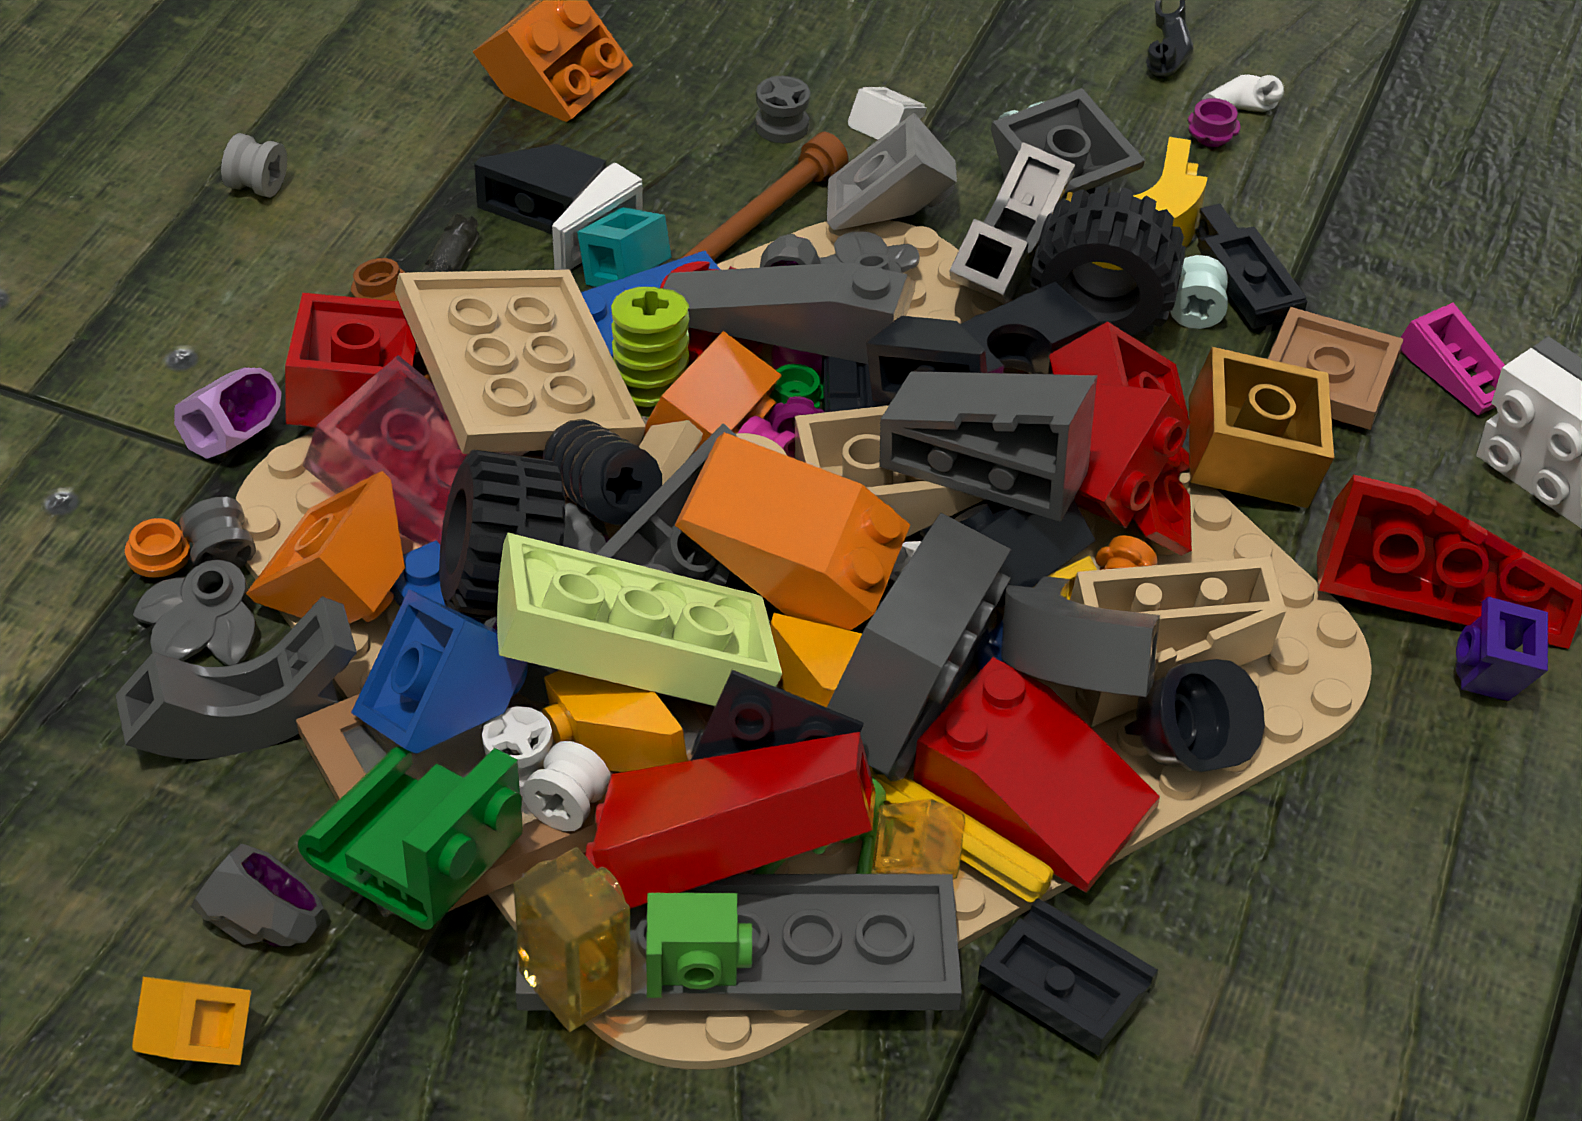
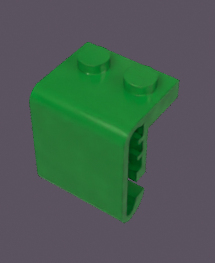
[298,746,523,930]

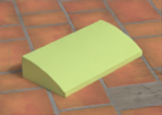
[497,533,782,706]

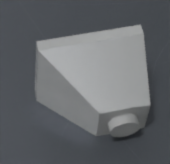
[827,113,957,230]

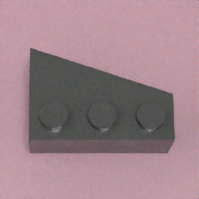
[879,372,1097,522]

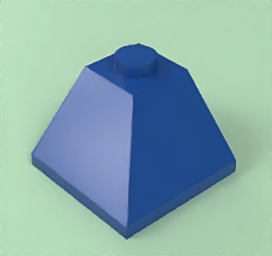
[351,589,528,754]

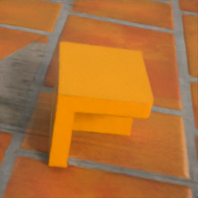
[132,977,251,1065]

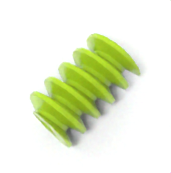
[611,287,689,420]

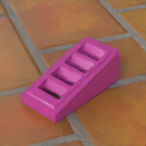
[1400,303,1505,415]

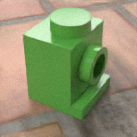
[646,893,752,998]

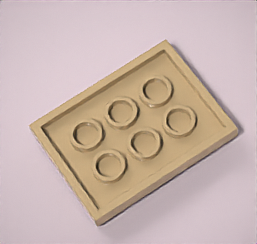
[395,270,646,454]

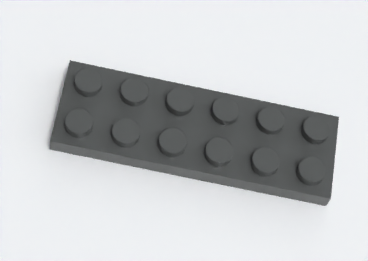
[516,873,962,1010]

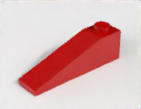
[1049,322,1192,556]
[1317,475,1582,649]

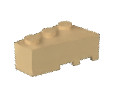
[1070,556,1286,727]

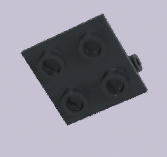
[690,670,864,761]

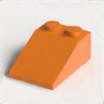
[675,432,911,630]

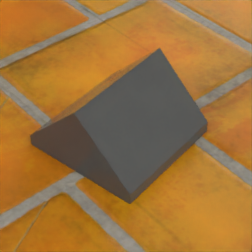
[991,88,1145,200]

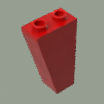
[1074,383,1191,528]
[586,732,876,912]

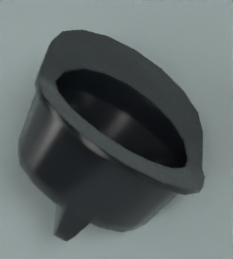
[1124,659,1265,772]

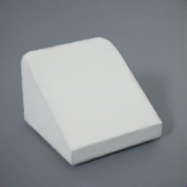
[848,87,927,140]

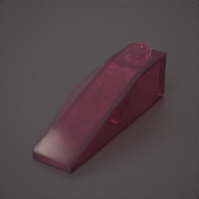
[303,355,467,546]

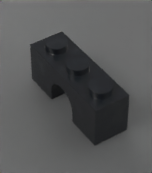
[960,282,1099,374]

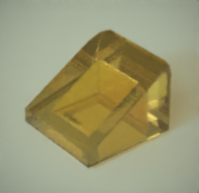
[872,799,965,879]

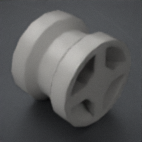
[221,133,287,198]

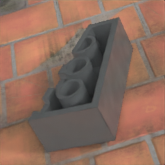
[827,513,1011,775]

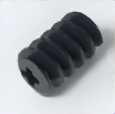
[542,419,662,525]

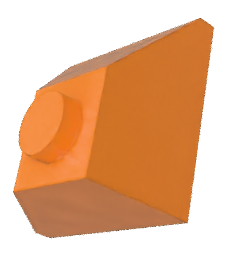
[246,471,405,624]

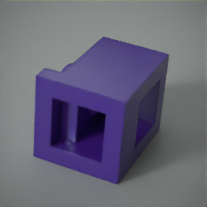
[1455,597,1548,701]

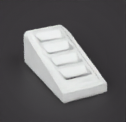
[552,163,643,270]

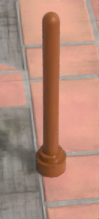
[680,132,849,261]

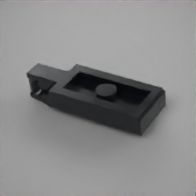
[1195,203,1308,329]

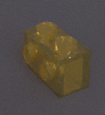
[513,847,631,1032]

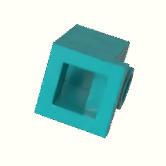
[577,207,672,287]

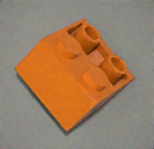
[473,0,633,122]

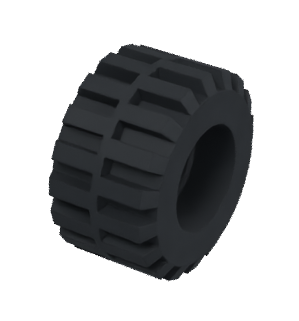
[1030,186,1185,339]
[439,449,566,620]

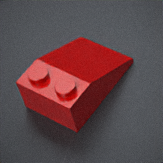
[913,657,1160,893]

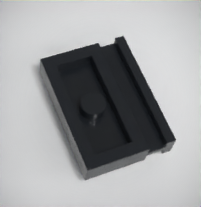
[977,898,1158,1056]

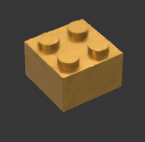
[1188,347,1334,508]

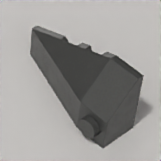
[663,262,916,364]

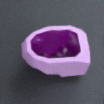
[174,368,282,459]

